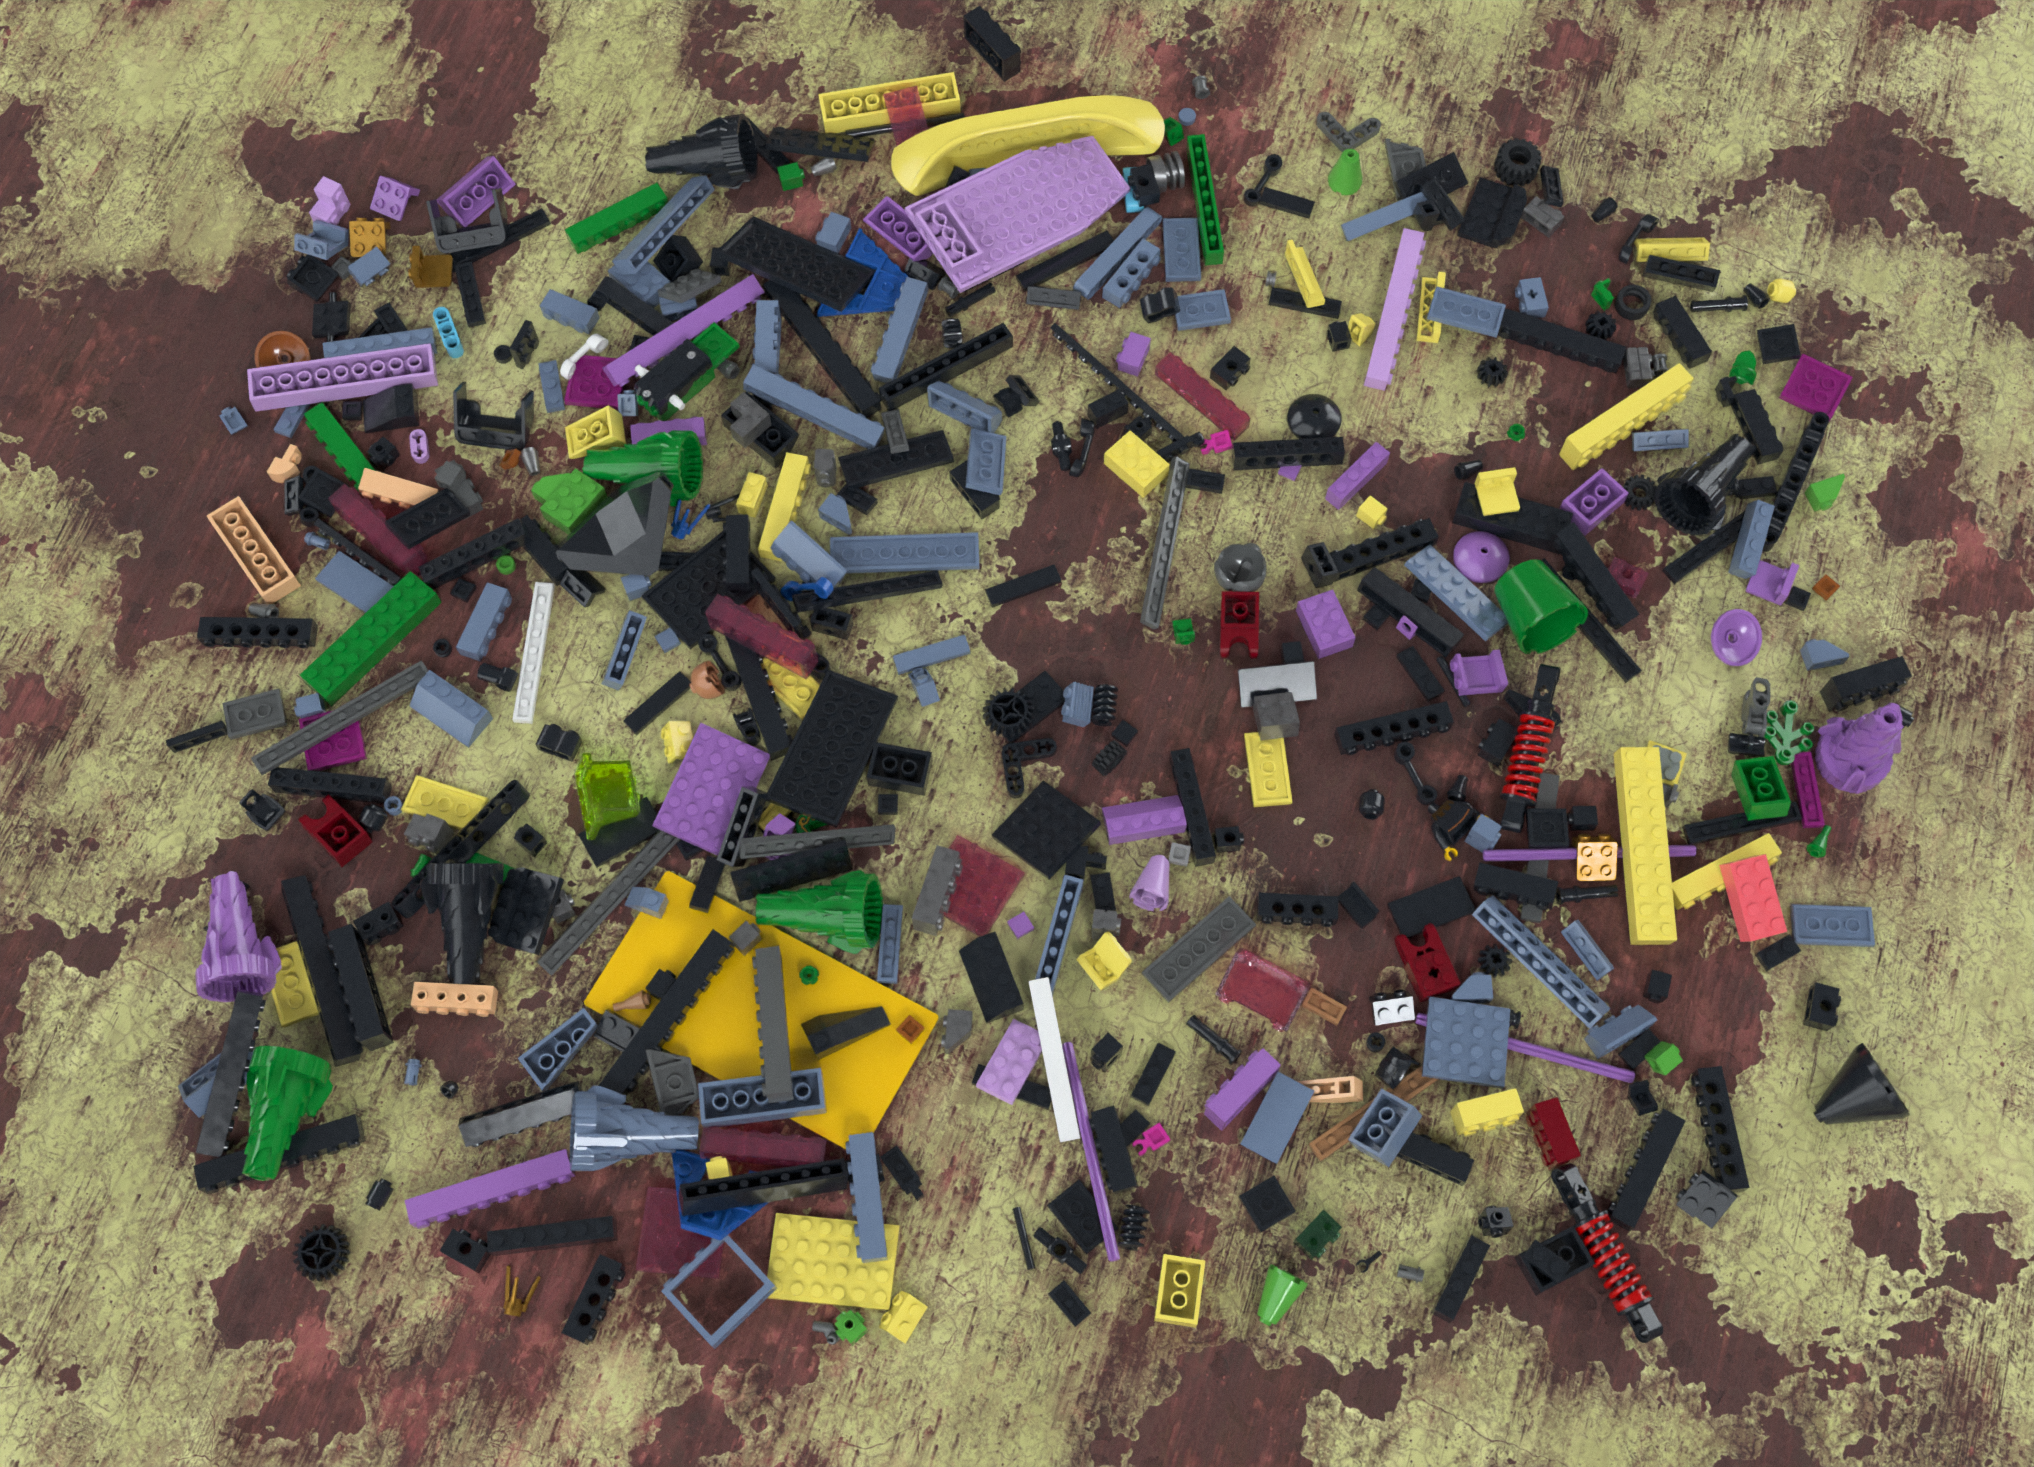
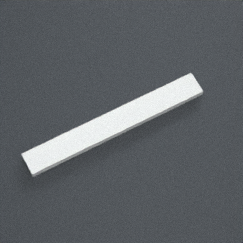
[512,582,555,724]
[1029,977,1080,1142]

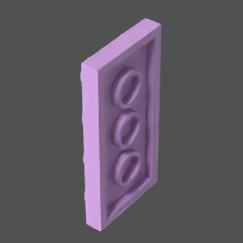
[976,1019,1042,1105]

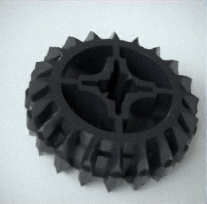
[983,687,1034,739]
[292,1224,351,1282]

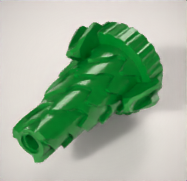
[582,430,703,506]
[756,870,883,954]
[242,1046,333,1181]

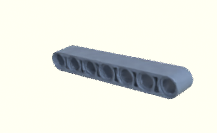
[1073,206,1162,300]

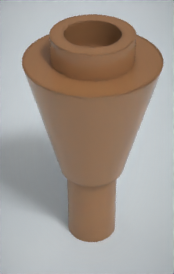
[613,990,651,1012]

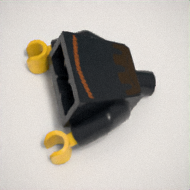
[1428,799,1489,861]

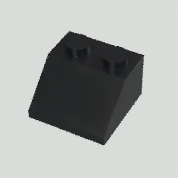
[653,235,703,283]

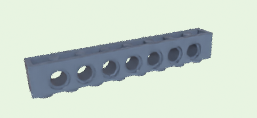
[1472,895,1611,1029]

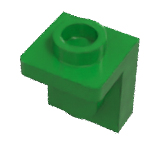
[1164,117,1185,146]
[1591,278,1614,311]
[1172,618,1195,645]

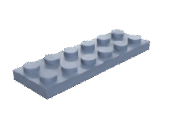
[1404,545,1508,641]

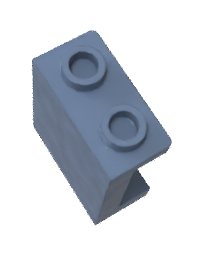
[294,220,349,260]

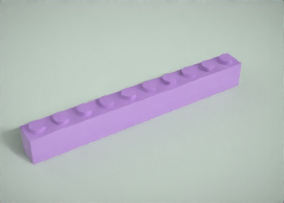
[1364,228,1426,391]

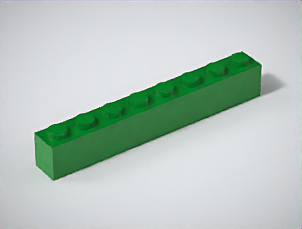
[1186,134,1224,266]

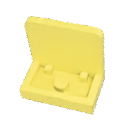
[1076,931,1132,990]

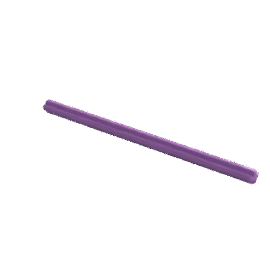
[1483,845,1696,861]
[1415,1013,1635,1083]
[1062,1042,1120,1262]

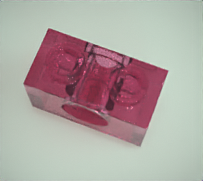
[1608,557,1649,599]

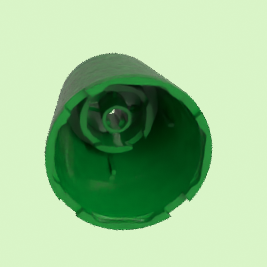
[1494,559,1588,654]

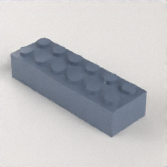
[698,1068,827,1129]

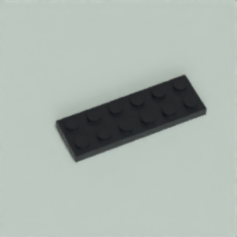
[766,127,875,162]
[838,430,954,490]
[730,840,853,902]

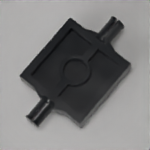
[312,292,351,342]

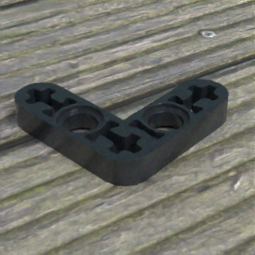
[1002,738,1057,799]

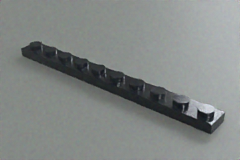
[1050,323,1184,442]

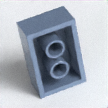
[608,261,670,309]
[1348,1088,1422,1167]

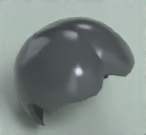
[1214,543,1267,592]

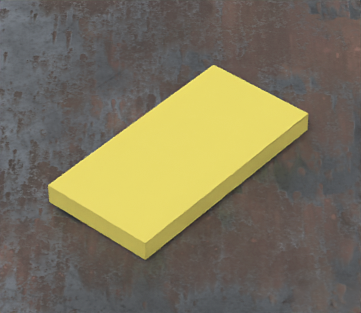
[761,645,820,720]
[1244,732,1292,807]
[401,775,489,830]
[271,941,319,1028]

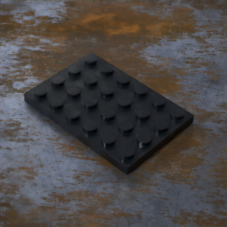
[641,531,776,650]

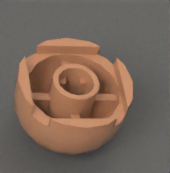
[690,660,725,699]

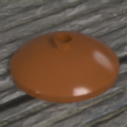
[255,331,311,368]

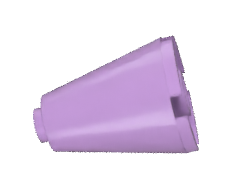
[1129,855,1170,911]

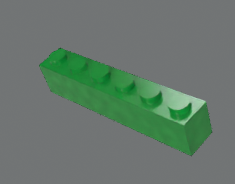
[564,182,668,254]
[304,402,375,498]

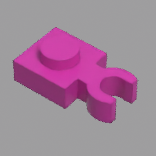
[1201,430,1232,455]
[1132,1122,1171,1156]

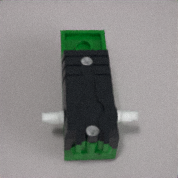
[634,322,740,421]

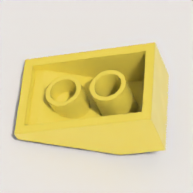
[565,405,626,459]

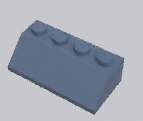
[927,381,1002,433]
[770,520,847,588]
[410,670,493,748]
[178,1046,255,1118]

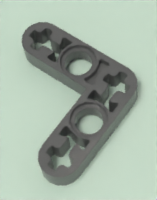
[1316,112,1381,152]

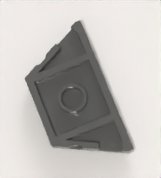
[1384,138,1426,201]
[645,1049,699,1116]

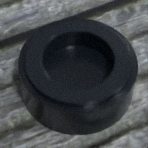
[494,345,512,364]

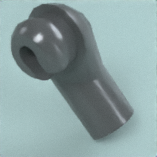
[812,1320,840,1345]

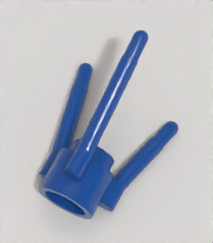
[671,499,710,539]

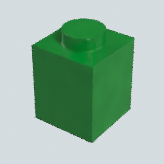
[777,162,805,191]

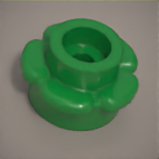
[1507,424,1525,441]
[799,966,819,985]

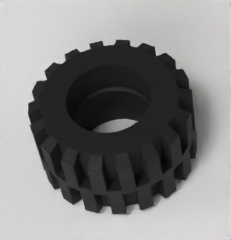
[1494,138,1542,187]

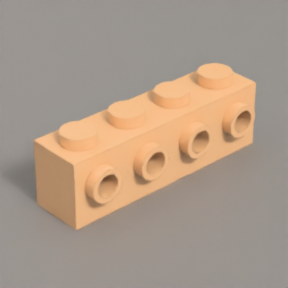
[358,468,439,509]
[411,982,498,1017]

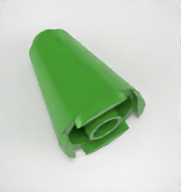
[1328,149,1363,195]
[1257,1264,1308,1326]

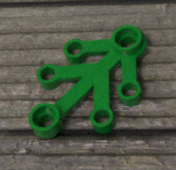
[1764,700,1814,765]

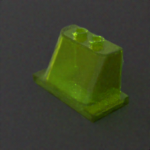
[574,753,640,840]

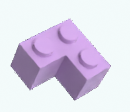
[309,176,351,225]

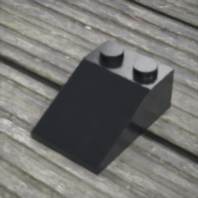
[363,384,420,433]

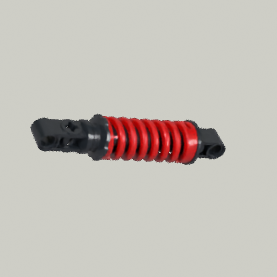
[1499,664,1561,833]
[1551,1163,1663,1343]

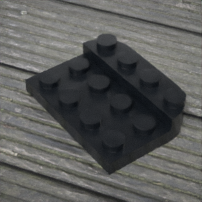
[1457,177,1527,248]
[751,568,812,645]
[488,867,564,955]

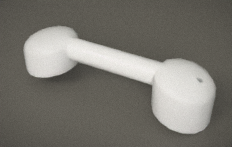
[560,334,608,380]

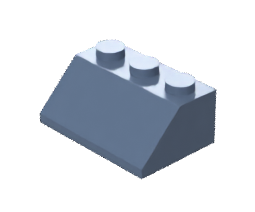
[1584,1005,1657,1059]

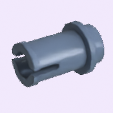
[304,532,330,551]
[404,1059,422,1086]

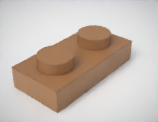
[1302,988,1347,1026]

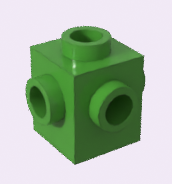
[835,1310,868,1346]

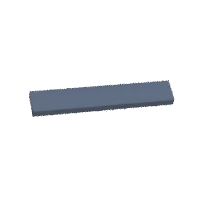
[1341,192,1427,241]

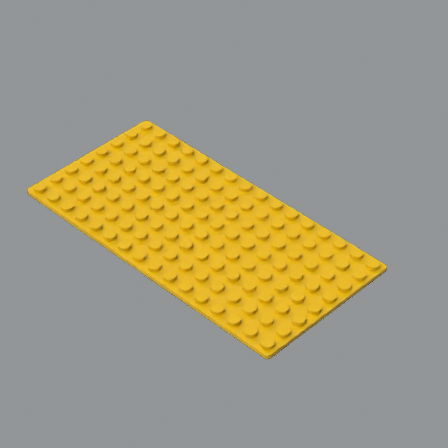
[584,871,939,1150]

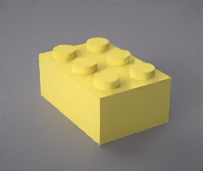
[1104,431,1170,498]
[1450,1088,1524,1137]
[1154,1254,1205,1328]

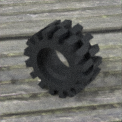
[1623,475,1657,511]
[1092,740,1127,776]

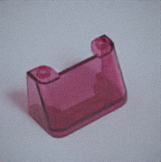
[1215,948,1311,1032]

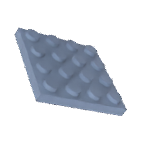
[1422,997,1510,1089]

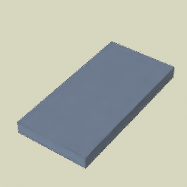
[1162,218,1201,282]
[1427,286,1506,338]
[965,428,1007,495]
[315,551,394,613]
[1790,904,1875,947]
[1240,1072,1314,1164]

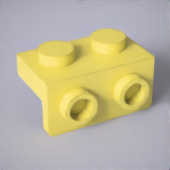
[661,721,693,763]
[879,1291,928,1344]

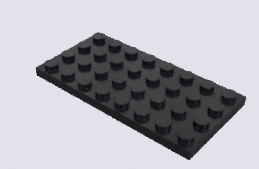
[717,216,876,312]
[766,670,898,828]

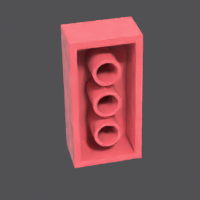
[1719,854,1787,942]

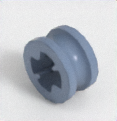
[384,796,403,816]

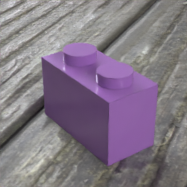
[1116,332,1151,377]

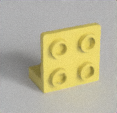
[1475,467,1520,516]

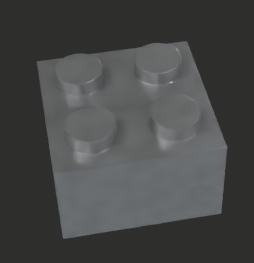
[1253,692,1300,741]

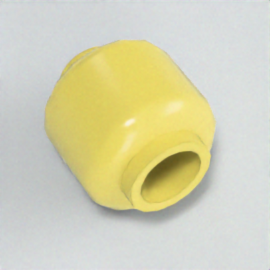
[1767,278,1796,303]

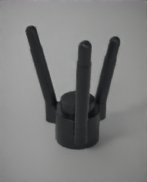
[704,494,740,523]

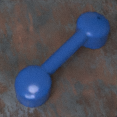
[780,577,834,601]

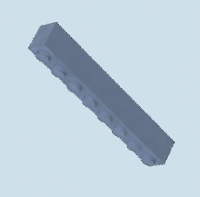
[612,175,715,276]
[743,365,885,449]

